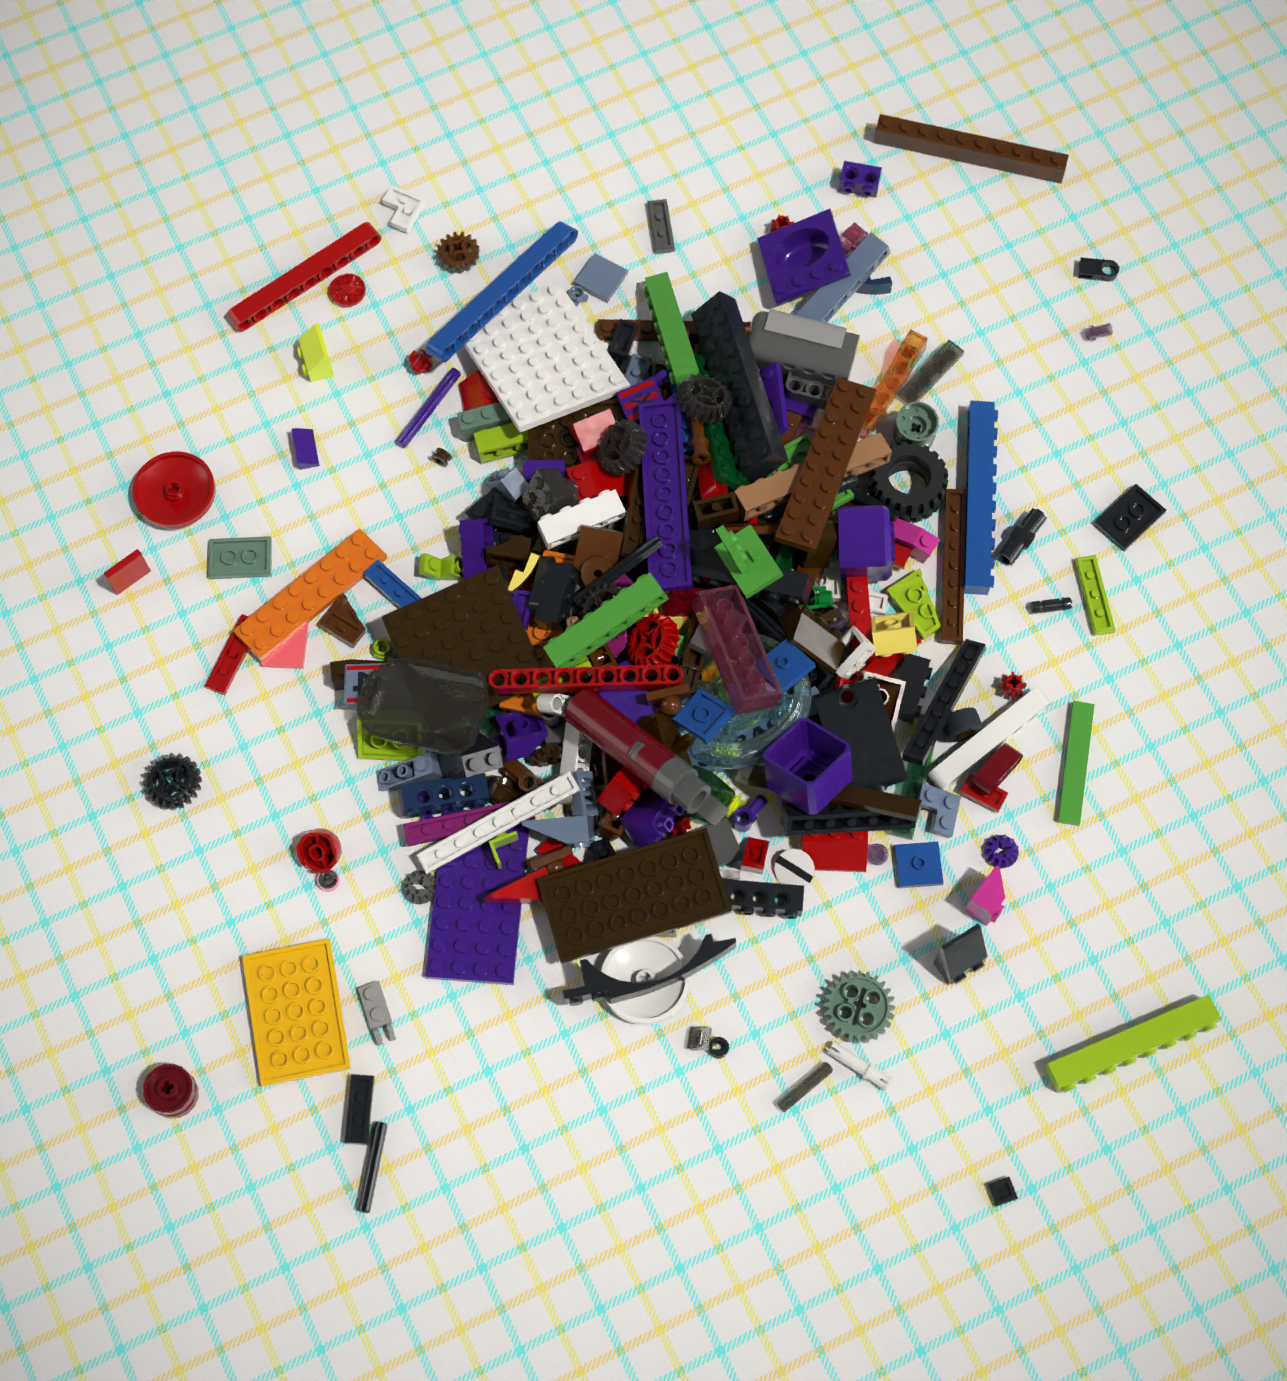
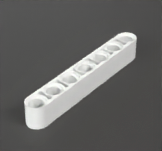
[927,687,1051,790]

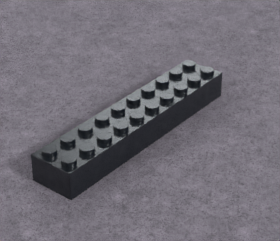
[691,291,789,481]

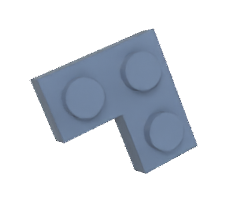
[916,783,961,838]

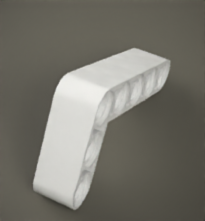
[537,693,593,805]

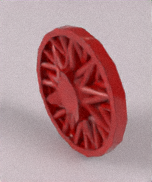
[329,273,366,307]

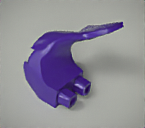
[620,794,685,848]

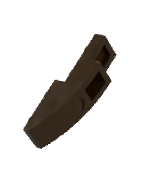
[675,612,706,696]

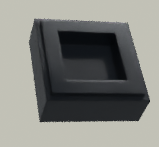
[987,1177,1018,1207]

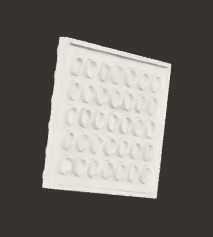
[464,283,630,433]

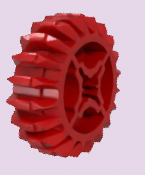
[627,613,681,665]

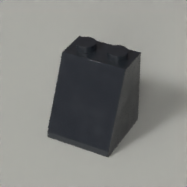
[433,726,504,778]

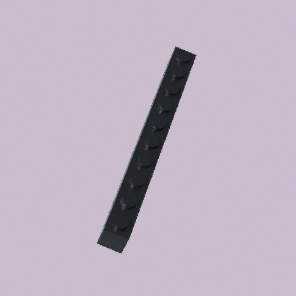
[617,540,814,606]

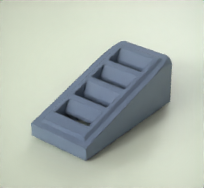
[573,771,599,816]

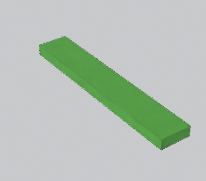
[1058,701,1095,826]

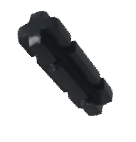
[1031,597,1072,614]

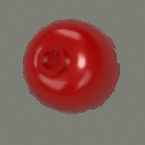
[296,828,342,873]

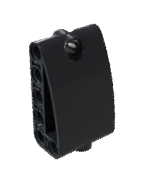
[813,677,909,791]

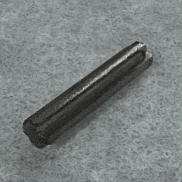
[777,1062,833,1112]

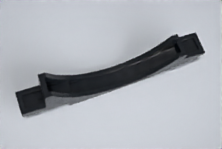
[563,934,736,1006]

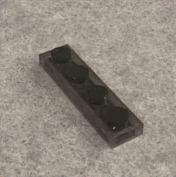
[898,340,964,403]

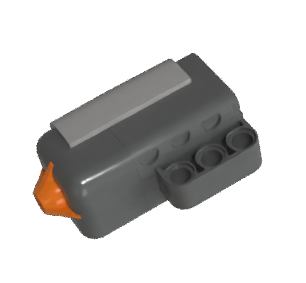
[745,309,860,410]

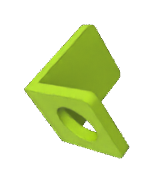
[489,831,519,869]

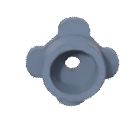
[566,286,588,306]

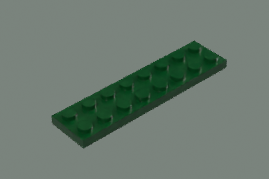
[693,352,748,490]

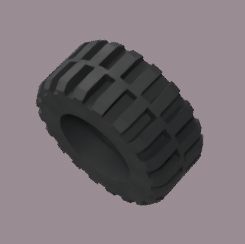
[868,441,948,523]

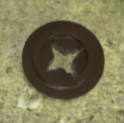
[532,745,563,767]

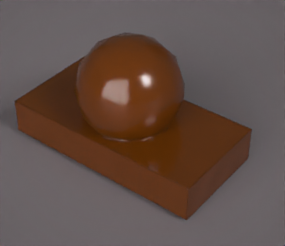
[646,684,691,715]
[529,846,573,875]

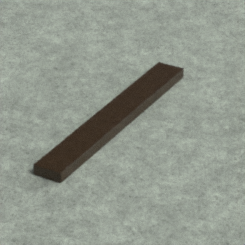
[748,764,922,821]

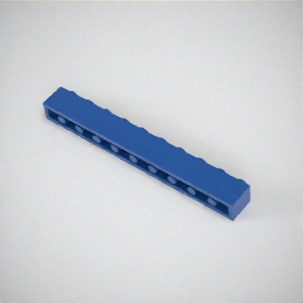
[964,400,998,595]

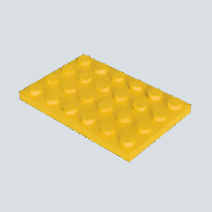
[242,938,352,1087]

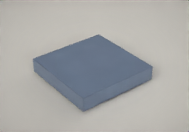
[574,253,628,303]

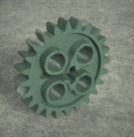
[822,970,896,1044]

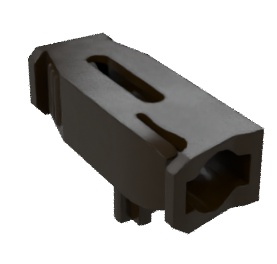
[640,713,695,767]

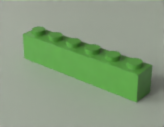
[543,573,669,668]

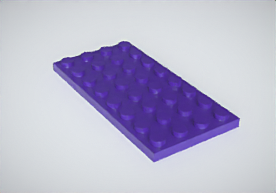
[425,809,530,985]

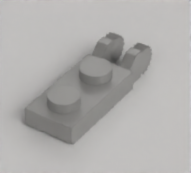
[358,981,396,1046]

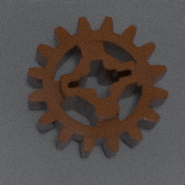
[437,232,480,273]

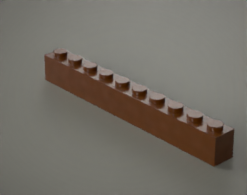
[874,114,1069,184]

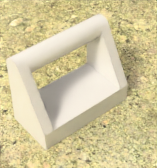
[836,625,877,680]

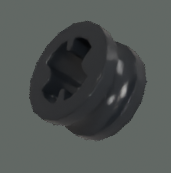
[709,1037,729,1059]

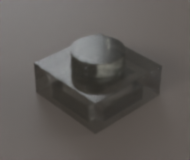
[686,1026,712,1051]

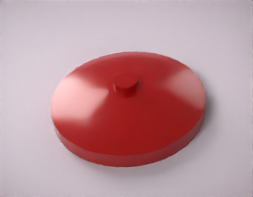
[132,451,216,529]

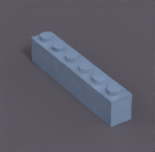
[793,232,890,323]

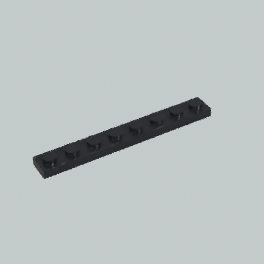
[902,639,986,766]

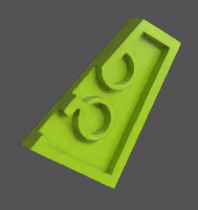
[886,568,941,640]

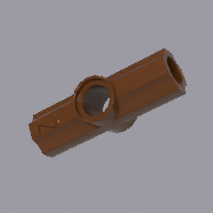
[502,760,558,810]

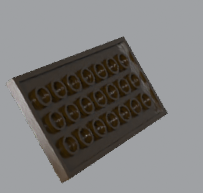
[537,828,732,964]

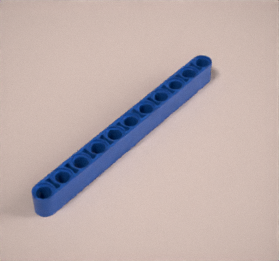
[425,221,578,363]

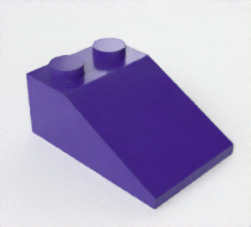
[591,659,659,728]

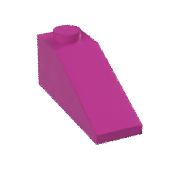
[890,519,940,564]

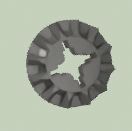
[402,870,436,904]

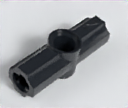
[997,508,1047,566]

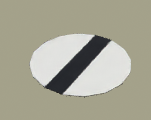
[774,849,815,887]

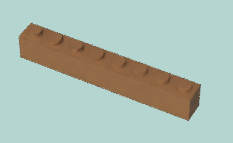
[734,433,892,521]

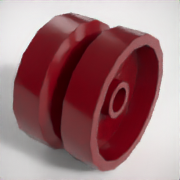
[143,1064,199,1119]

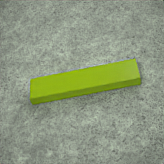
[1074,555,1115,636]

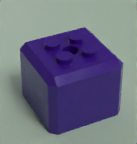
[838,505,896,582]
[763,718,853,815]

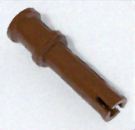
[688,406,711,465]

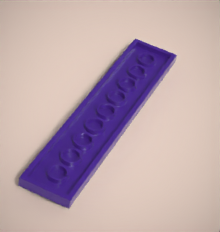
[639,399,693,592]

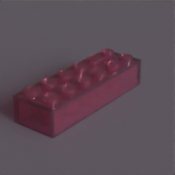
[692,584,783,715]

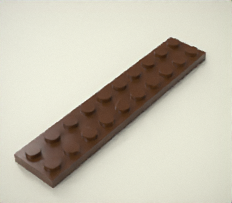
[774,377,877,554]

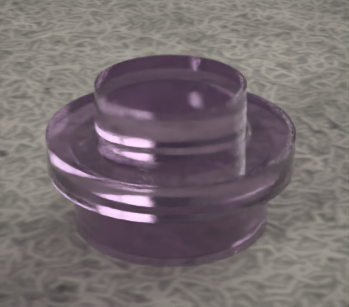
[867,844,888,865]

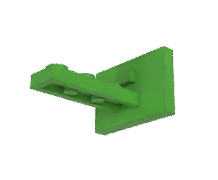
[714,524,784,599]

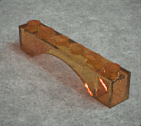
[859,329,928,439]

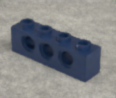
[398,773,490,818]

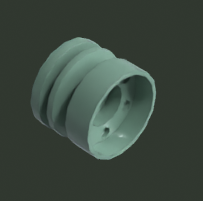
[893,402,939,447]

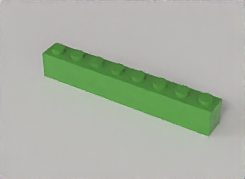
[643,272,702,392]

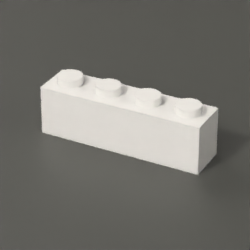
[538,489,626,550]

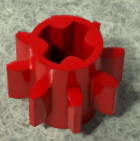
[770,215,794,233]
[408,349,433,374]
[999,672,1027,700]
[666,814,691,837]

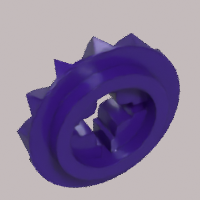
[984,834,1019,868]

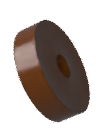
[581,555,613,588]

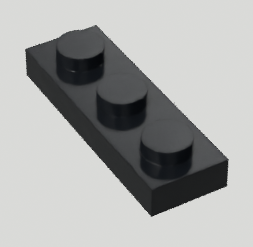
[344,1074,375,1145]

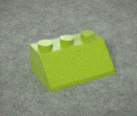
[357,709,425,761]

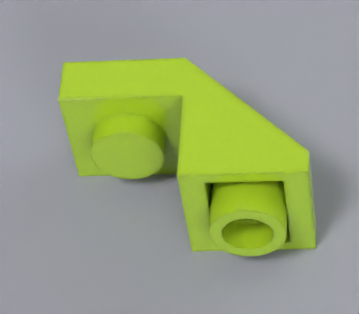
[419,553,464,581]

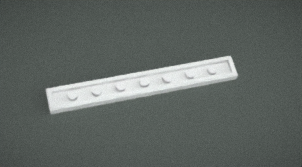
[416,771,581,874]

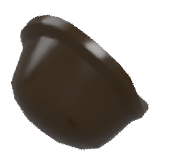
[488,775,523,804]

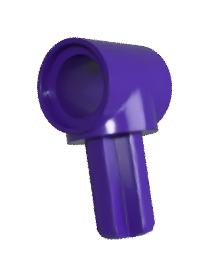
[733,794,768,832]

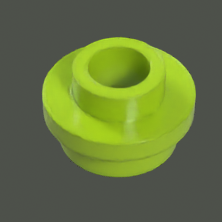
[372,639,393,659]

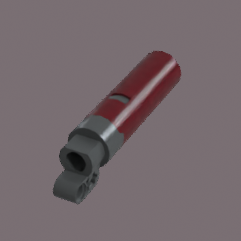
[565,688,730,827]

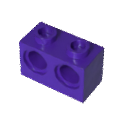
[838,161,882,198]

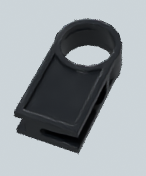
[1078,257,1119,282]

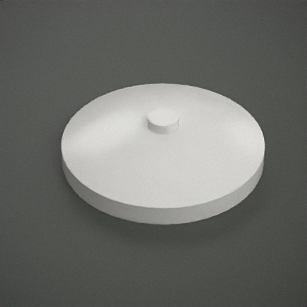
[601,936,690,1025]

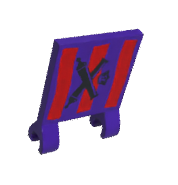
[616,370,679,425]

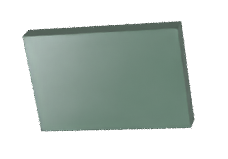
[208,536,272,579]

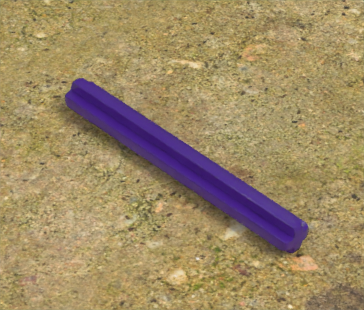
[396,368,461,448]

